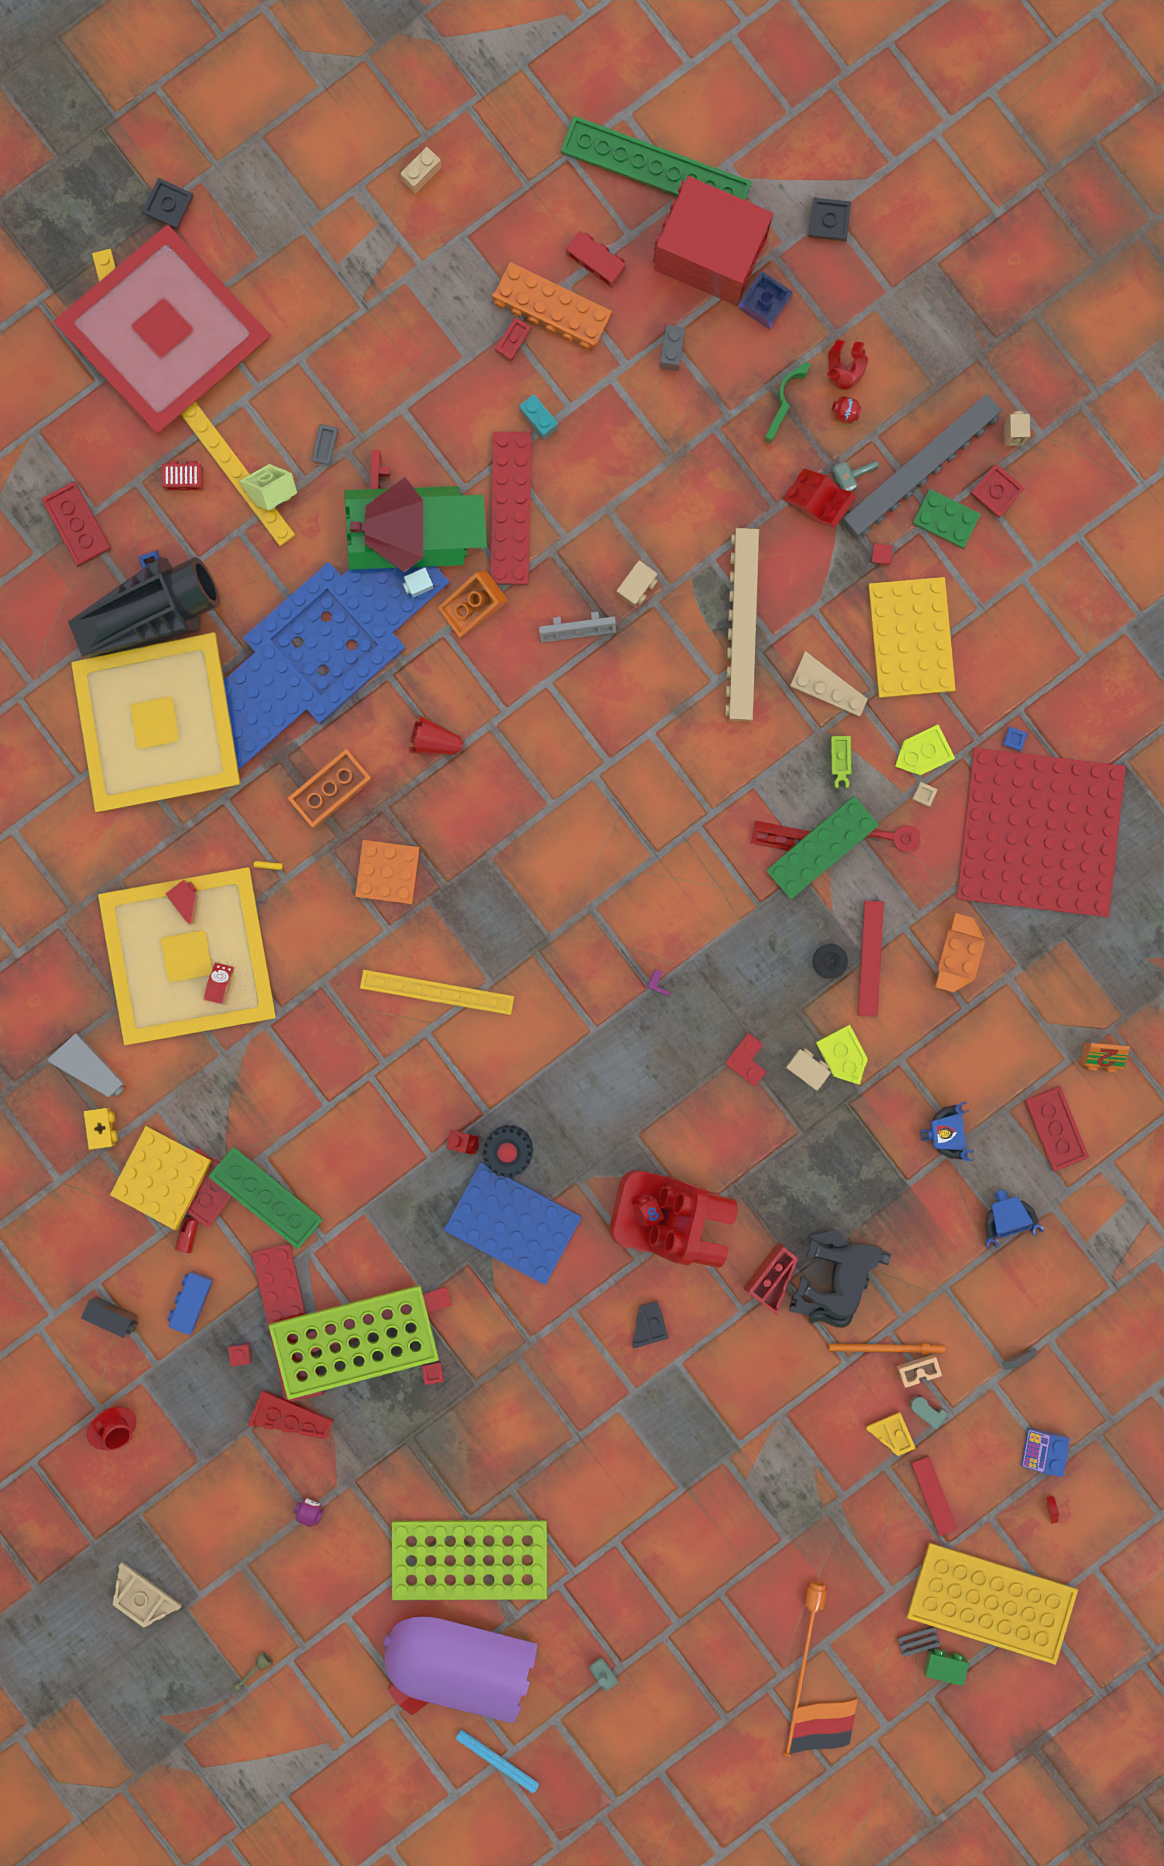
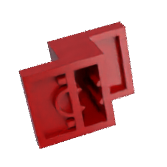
[783,468,856,528]

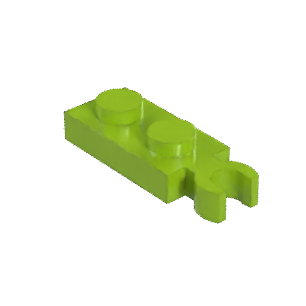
[831,736,851,788]

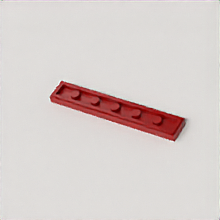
[858,901,884,1016]

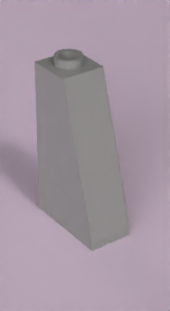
[47,1033,126,1097]

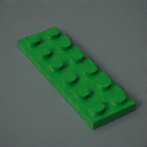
[766,796,879,899]
[208,1146,323,1249]

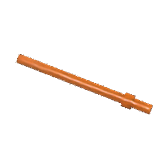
[829,1343,945,1355]

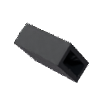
[81,1296,139,1338]

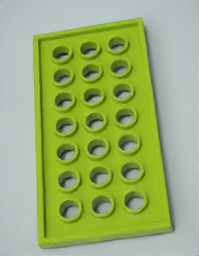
[269,1285,439,1400]
[392,1520,547,1600]

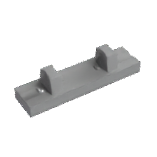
[539,612,616,643]

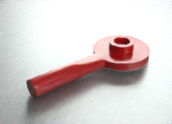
[867,825,920,852]

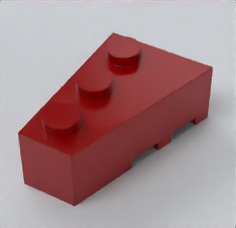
[744,1242,798,1316]

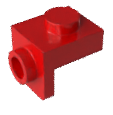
[446,1130,479,1155]

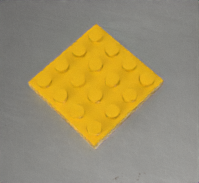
[110,1126,212,1230]

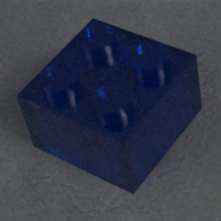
[739,271,793,329]

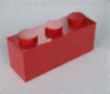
[566,231,626,288]

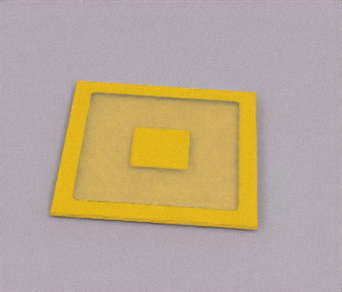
[71,632,241,812]
[98,867,276,1045]

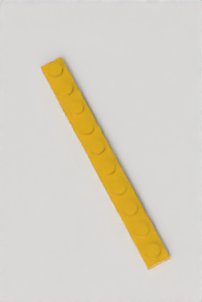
[181,402,296,547]

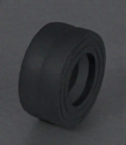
[812,944,848,979]

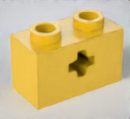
[84,1107,118,1150]

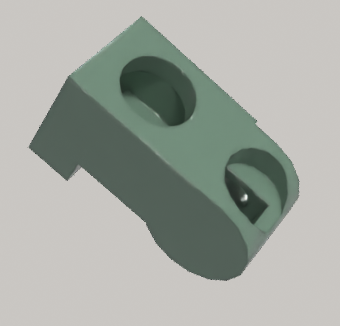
[909,1395,948,1429]

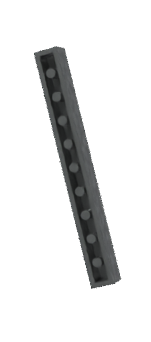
[842,394,1002,539]

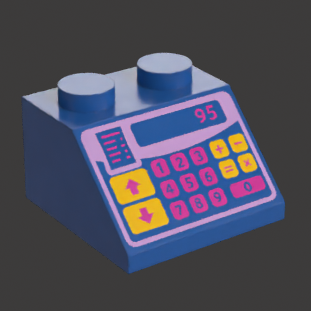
[1021,1428,1070,1477]

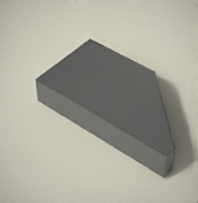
[1001,1348,1038,1370]

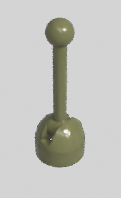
[234,1652,273,1691]

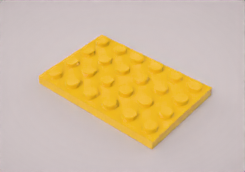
[868,577,956,698]

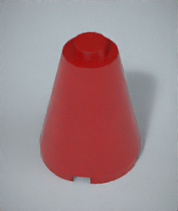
[409,715,464,755]

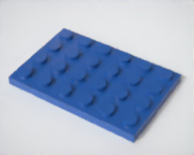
[444,1162,582,1285]

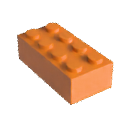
[287,749,373,829]

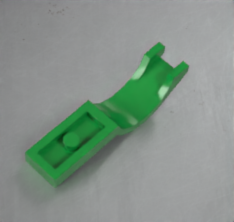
[764,362,811,444]

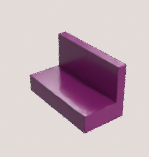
[647,969,671,996]

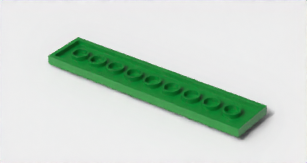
[561,116,752,200]

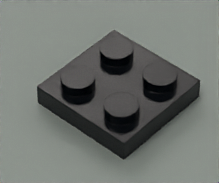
[142,178,194,230]
[809,197,851,241]

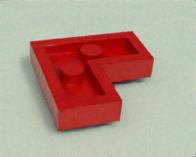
[725,1033,766,1087]

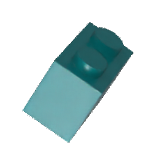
[519,394,558,440]

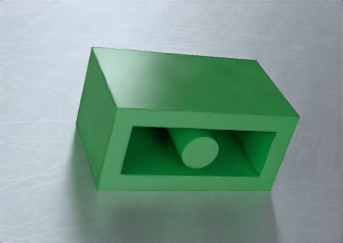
[923,1648,969,1686]

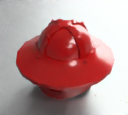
[86,1406,136,1450]

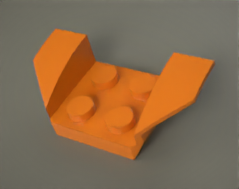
[935,913,985,992]

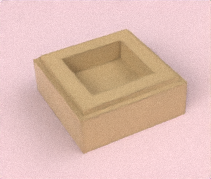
[912,782,938,807]

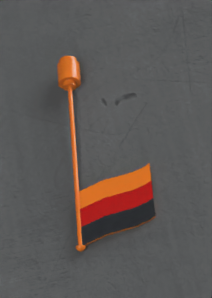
[784,1581,858,1757]

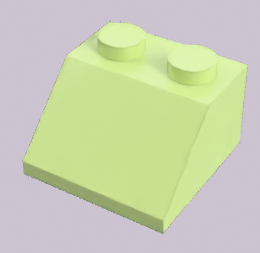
[240,464,297,510]

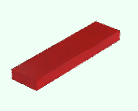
[911,1455,957,1536]

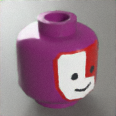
[293,1498,324,1527]

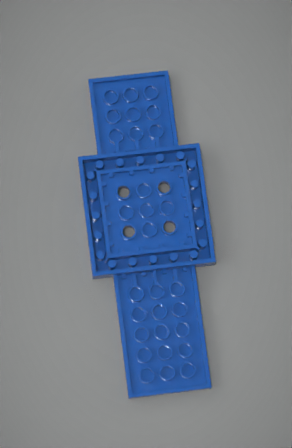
[224,562,450,771]

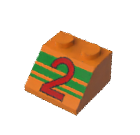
[1081,1043,1130,1073]

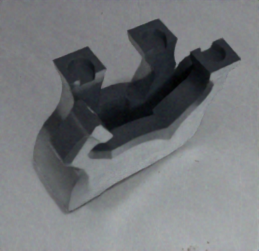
[789,1229,891,1328]

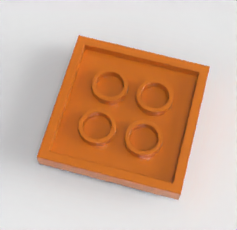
[355,840,420,904]

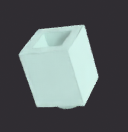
[403,568,434,598]

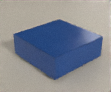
[1003,727,1027,751]

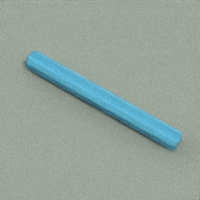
[456,1730,539,1793]

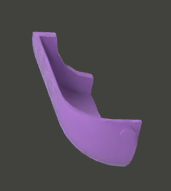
[383,1617,537,1723]

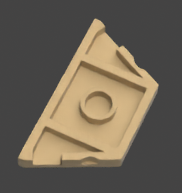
[113,1561,182,1628]

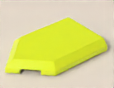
[895,725,955,775]
[816,1025,868,1085]

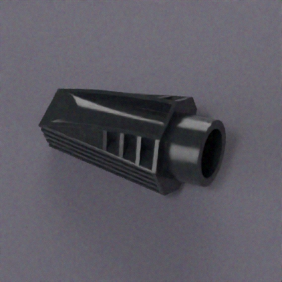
[68,557,220,658]

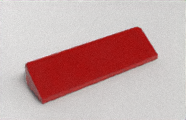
[751,821,811,851]

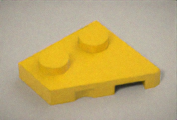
[866,1412,916,1456]

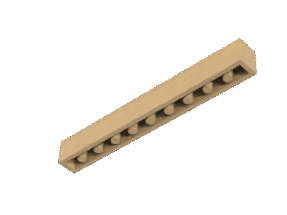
[725,528,759,722]

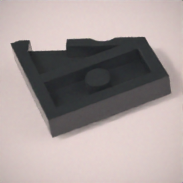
[632,1300,669,1349]

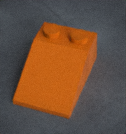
[437,571,509,638]

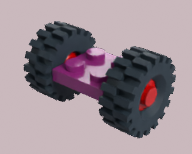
[482,1125,533,1178]

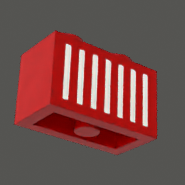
[162,461,203,491]

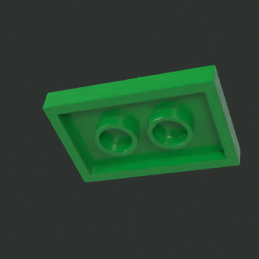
[912,489,981,549]

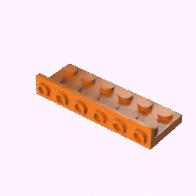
[491,262,612,350]

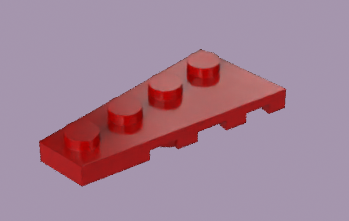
[248,1389,334,1439]

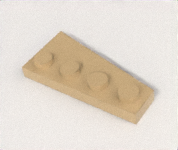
[790,651,868,717]

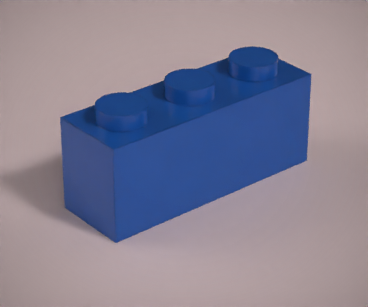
[167,1271,214,1335]

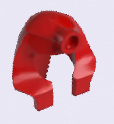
[827,340,869,390]

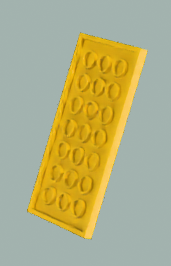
[907,1542,1078,1665]

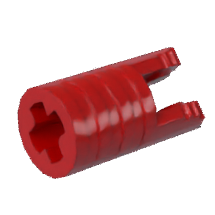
[175,1216,198,1254]

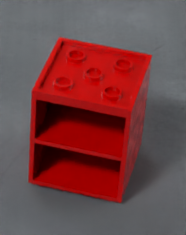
[653,176,774,306]

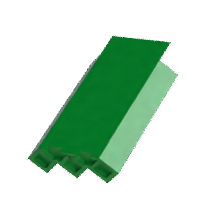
[344,486,487,570]

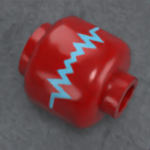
[831,396,861,424]

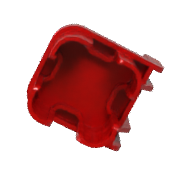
[609,1170,738,1268]

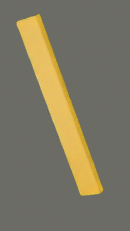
[360,970,514,1015]

